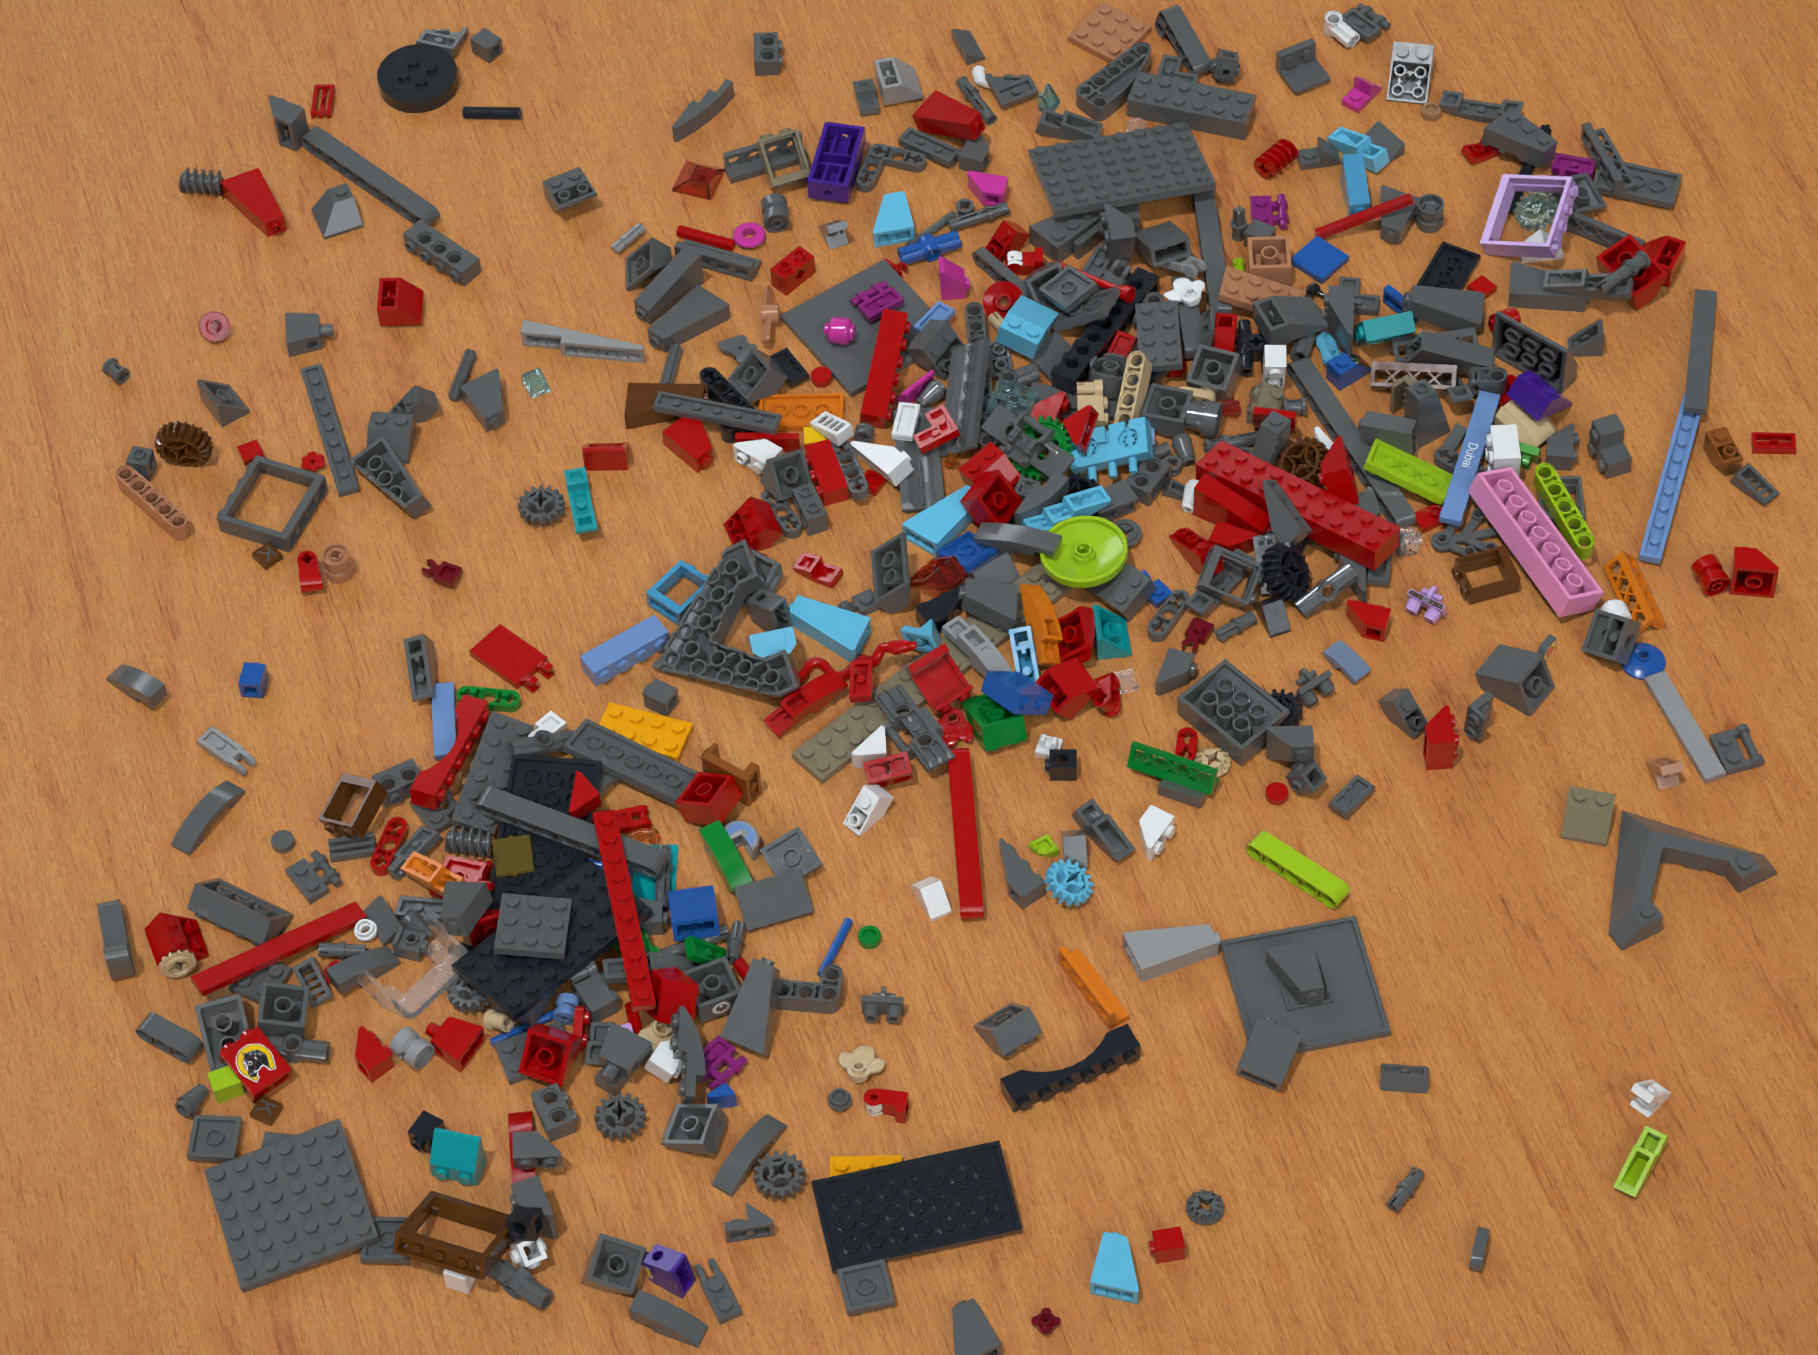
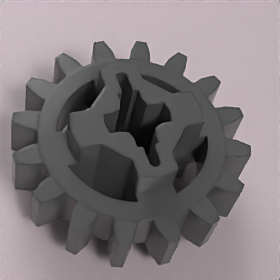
[518,485,565,527]
[446,974,490,1014]
[594,1092,646,1142]
[753,1151,806,1201]

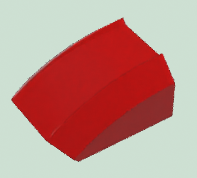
[1058,606,1095,663]

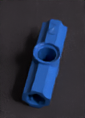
[897,231,962,264]

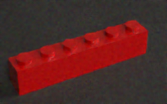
[859,308,911,429]

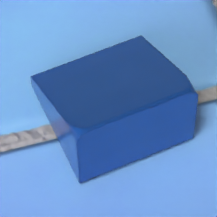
[706,1082,737,1108]

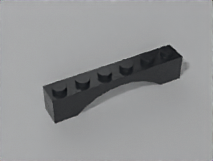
[1000,1024,1141,1113]

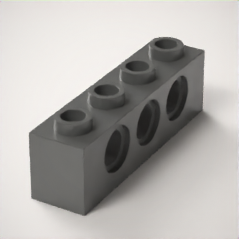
[403,220,481,287]

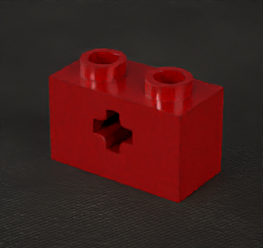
[770,246,815,296]

